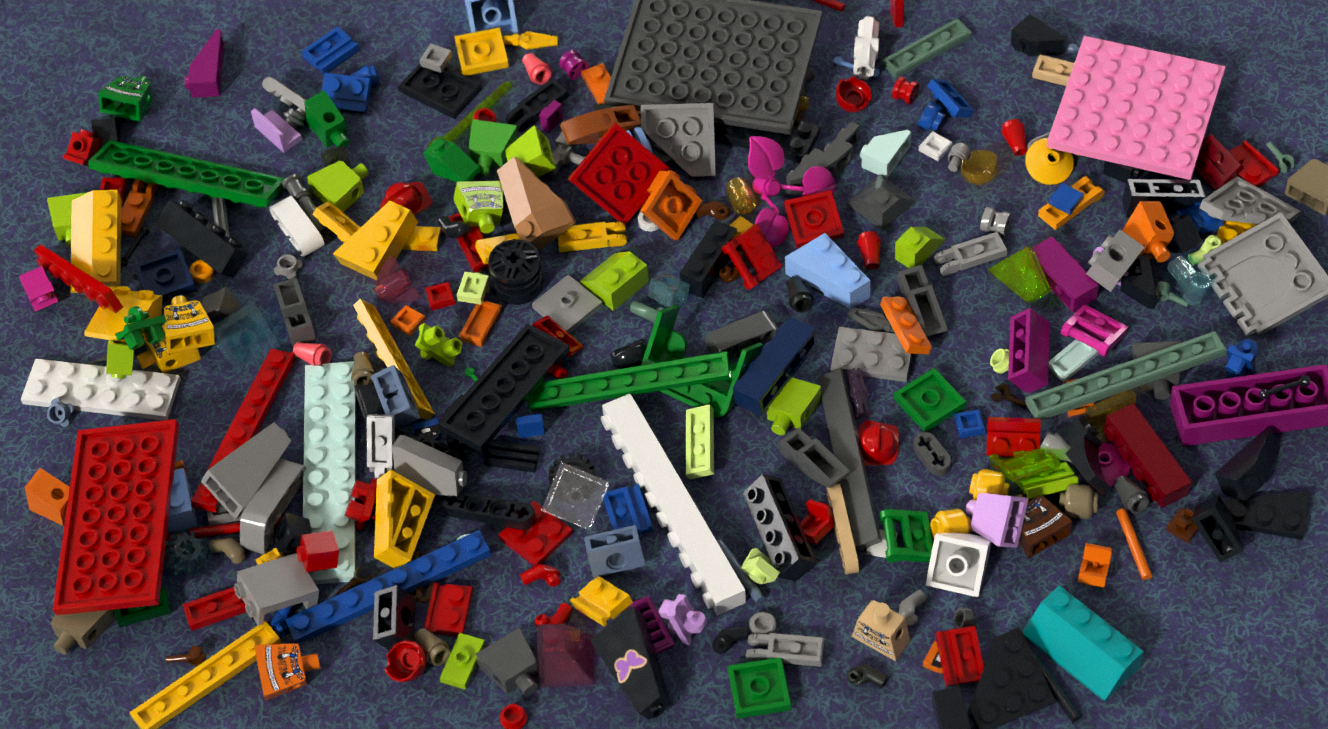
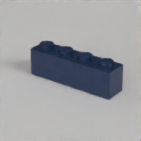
[733,317,818,416]

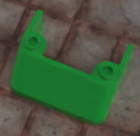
[641,305,764,417]

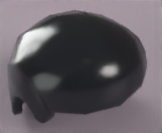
[610,338,647,369]

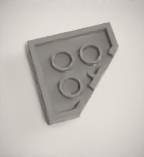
[640,103,716,177]
[1200,176,1300,224]

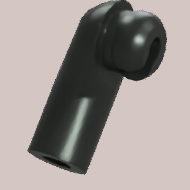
[846,664,889,689]

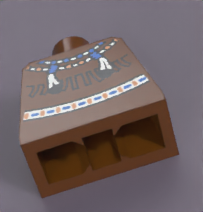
[1016,494,1072,558]

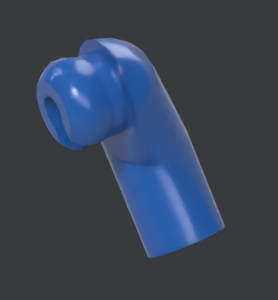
[269,606,292,637]

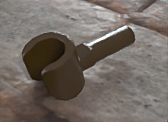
[991,384,1027,409]
[337,566,371,595]

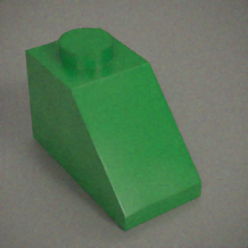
[423,138,481,182]

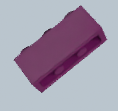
[1027,236,1099,313]
[1008,308,1050,393]

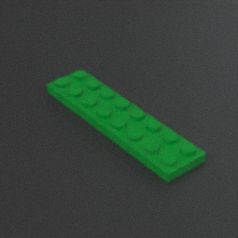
[89,140,285,208]

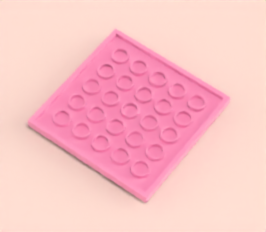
[1047,36,1226,180]

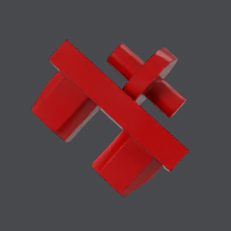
[344,478,377,531]

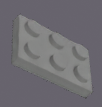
[831,327,912,382]

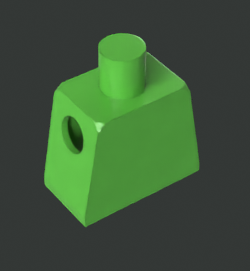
[469,119,518,175]

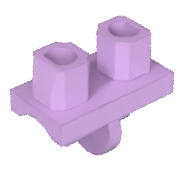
[659,594,707,645]

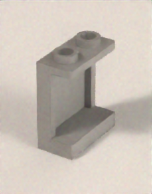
[234,553,319,626]

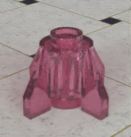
[374,256,421,303]

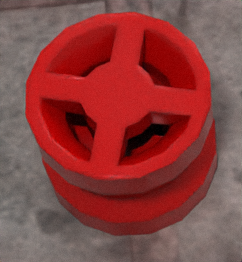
[892,76,919,105]

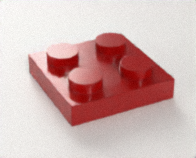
[783,190,844,248]
[498,501,573,566]

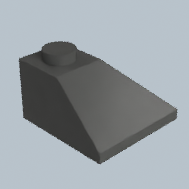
[846,175,916,230]

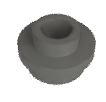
[283,107,306,128]

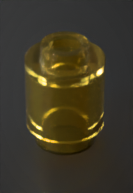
[726,178,757,214]

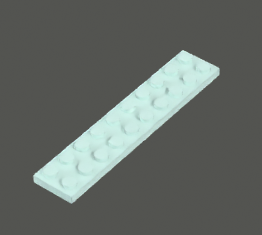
[302,361,356,584]

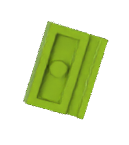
[1016,462,1079,499]

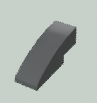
[896,265,948,338]
[273,277,316,347]
[779,428,850,488]

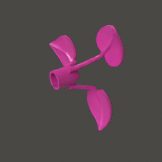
[748,136,836,248]

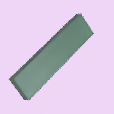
[882,18,972,79]

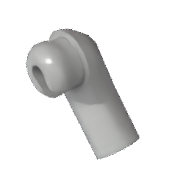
[899,589,927,626]

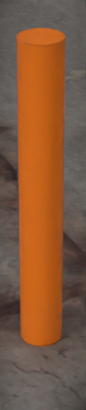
[1116,508,1152,580]

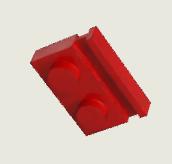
[1229,140,1279,188]
[986,417,1041,458]
[424,583,473,636]
[935,626,984,687]

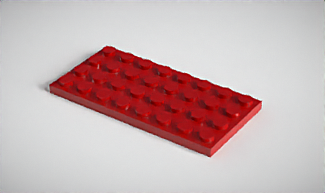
[53,419,179,615]

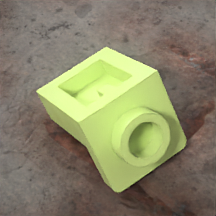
[457,272,491,305]

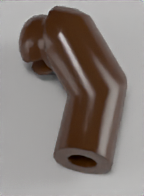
[695,200,730,220]
[719,252,745,283]

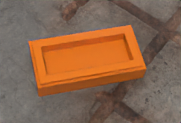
[459,300,502,347]

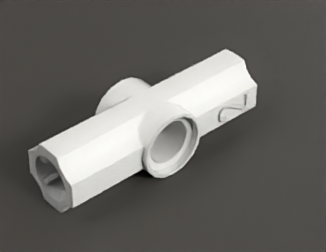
[853,17,879,79]

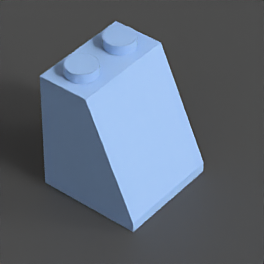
[464,0,518,36]

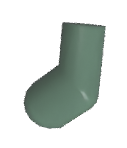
[630,301,664,323]

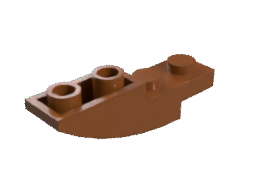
[560,105,646,145]

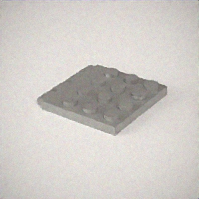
[1197,212,1328,336]

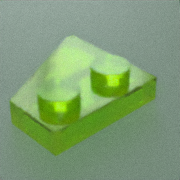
[989,246,1051,303]
[989,448,1061,483]

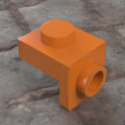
[1078,543,1112,587]

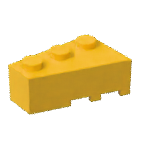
[333,201,418,283]
[374,470,435,569]

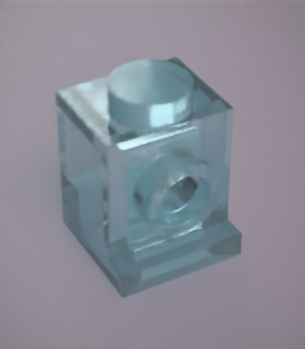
[648,273,690,309]

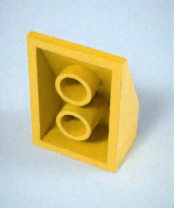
[84,286,162,343]

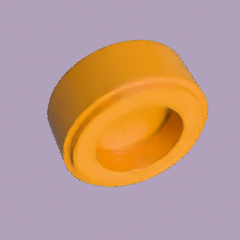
[189,260,215,283]

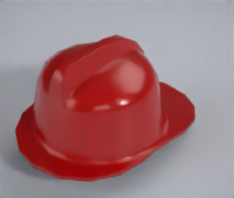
[380,182,433,215]
[858,420,899,466]

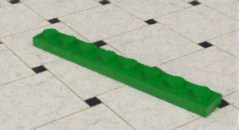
[528,351,731,412]

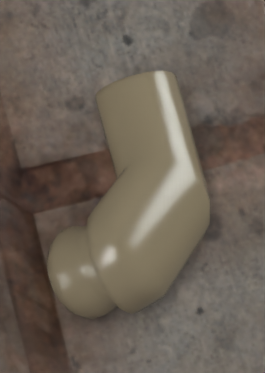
[209,538,245,564]

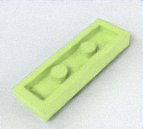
[686,404,714,480]

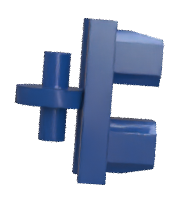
[1226,339,1259,378]

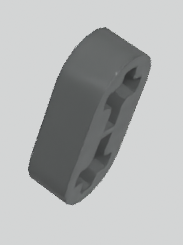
[913,432,951,476]

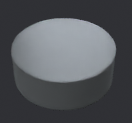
[749,612,776,635]

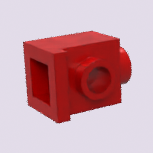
[63,129,102,166]

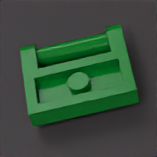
[879,509,933,563]

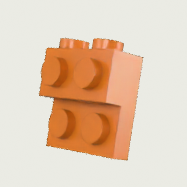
[640,170,703,240]

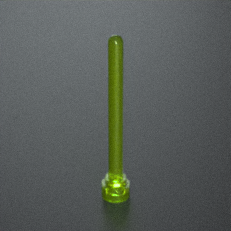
[428,81,511,147]

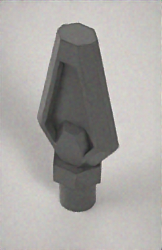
[847,307,895,334]

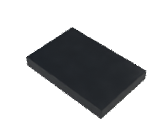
[398,63,482,119]

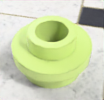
[990,349,1009,374]

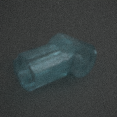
[1167,256,1211,306]

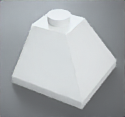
[926,533,992,597]

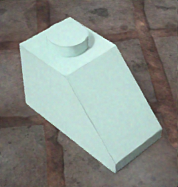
[860,130,911,178]

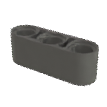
[704,311,778,360]

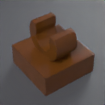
[1166,508,1199,544]

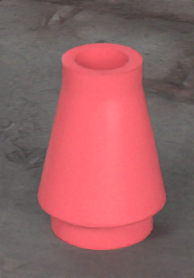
[522,53,551,85]
[293,342,332,366]

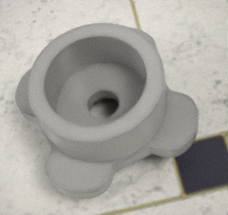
[274,254,303,279]

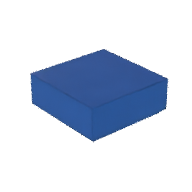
[1049,183,1084,215]
[954,409,985,438]
[516,414,545,438]

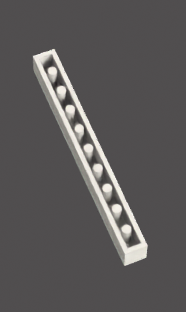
[601,393,746,616]

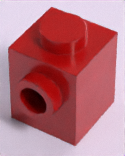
[297,530,339,572]

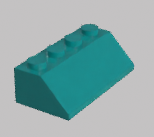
[1022,585,1144,702]

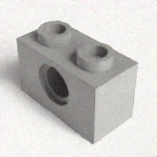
[1086,230,1144,292]

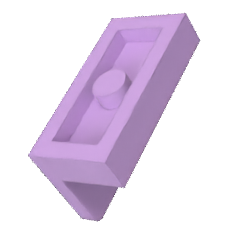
[251,108,302,153]

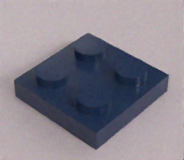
[134,249,196,302]

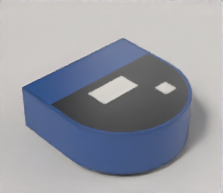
[412,418,441,441]

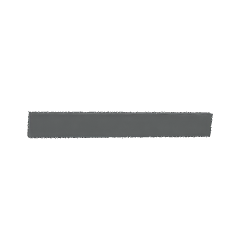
[817,368,882,551]

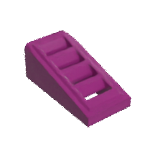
[626,596,674,654]

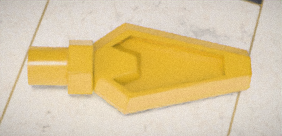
[504,31,558,50]

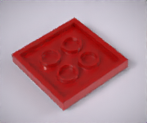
[568,122,671,225]

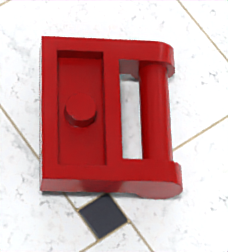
[721,224,782,290]

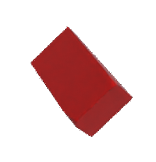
[532,316,584,357]

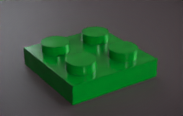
[893,368,966,432]
[727,658,791,719]

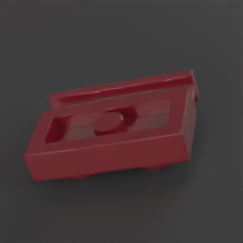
[1195,133,1244,191]

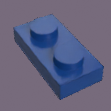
[927,79,975,118]

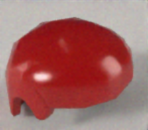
[835,76,872,113]
[385,640,426,682]

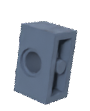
[584,525,645,578]

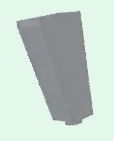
[201,422,291,520]

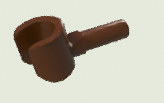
[166,646,205,666]

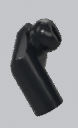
[438,216,471,239]

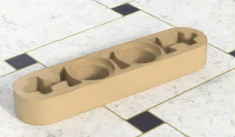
[826,483,859,575]

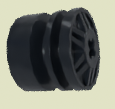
[488,239,544,305]

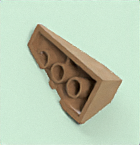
[497,156,576,250]

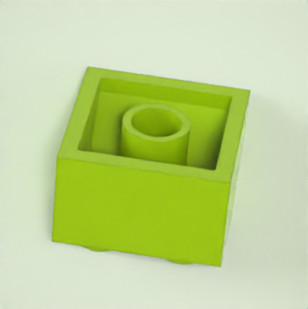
[579,251,649,311]

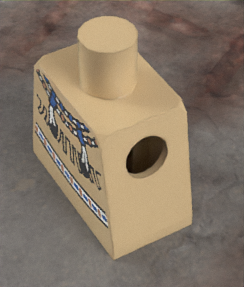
[852,600,910,661]

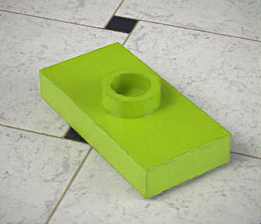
[440,633,485,690]

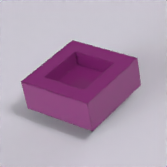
[539,100,563,133]

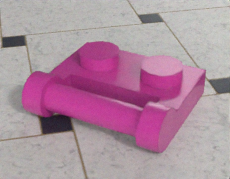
[1061,304,1128,357]

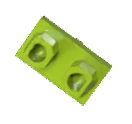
[415,323,463,367]

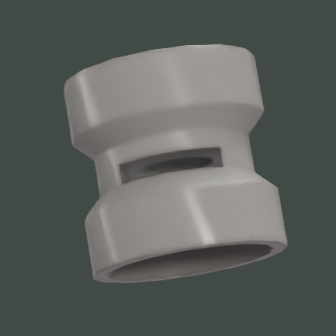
[980,207,1011,237]

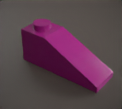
[185,29,225,98]

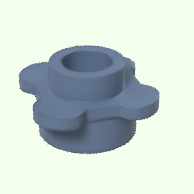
[47,398,74,427]

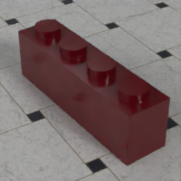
[1104,403,1192,509]

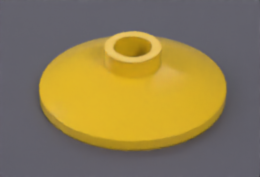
[1025,138,1074,185]

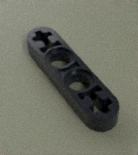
[441,491,537,530]

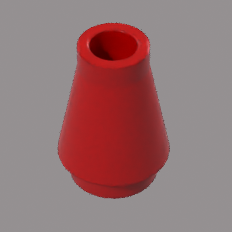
[1001,119,1028,156]
[857,231,881,270]

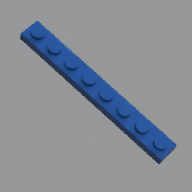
[285,530,491,644]

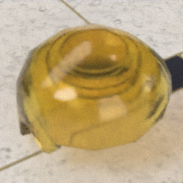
[960,150,998,185]

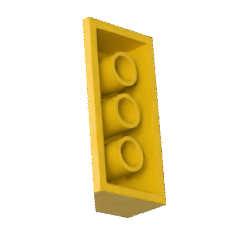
[70,190,122,293]

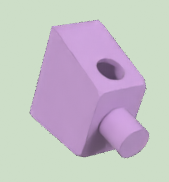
[966,493,1029,548]

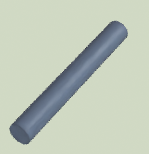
[717,539,765,604]

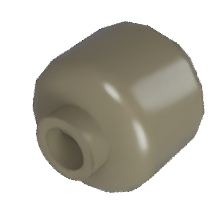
[1060,484,1099,519]

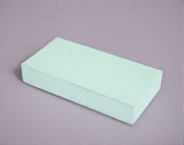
[1048,339,1098,382]

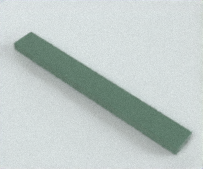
[1025,331,1227,420]

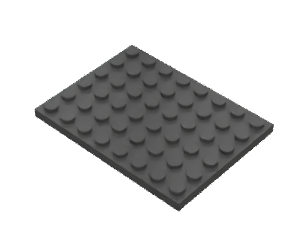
[604,0,823,134]

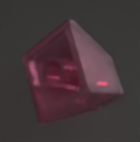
[537,624,595,688]

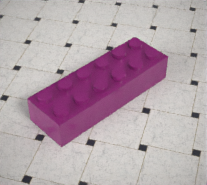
[1170,364,1328,447]

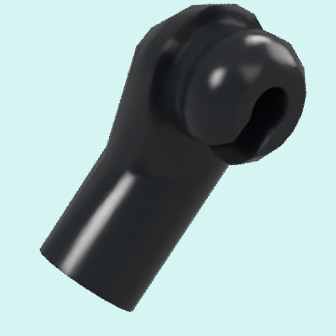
[712,627,748,654]

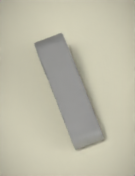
[240,459,306,554]

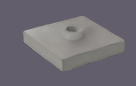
[532,275,603,334]

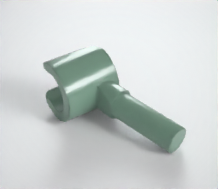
[1266,141,1294,173]
[1155,281,1189,307]

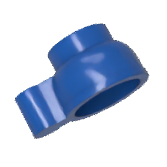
[917,101,945,131]

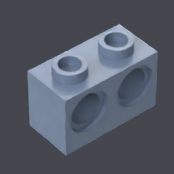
[371,364,420,429]

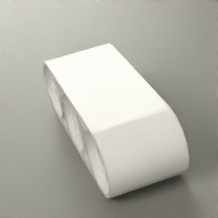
[269,196,325,257]

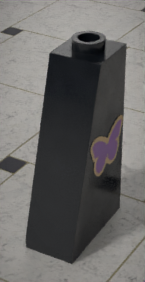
[590,606,671,720]

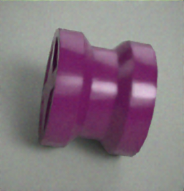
[559,50,589,80]

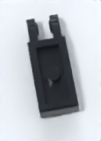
[505,79,569,132]

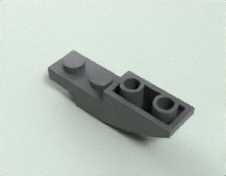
[786,121,859,195]

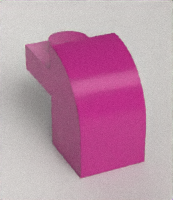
[19,266,58,312]

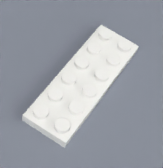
[21,359,181,420]

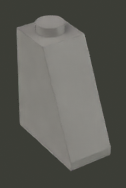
[392,435,467,496]

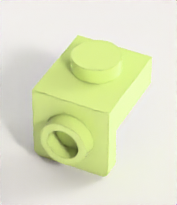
[740,548,780,585]

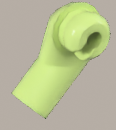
[1188,235,1222,266]

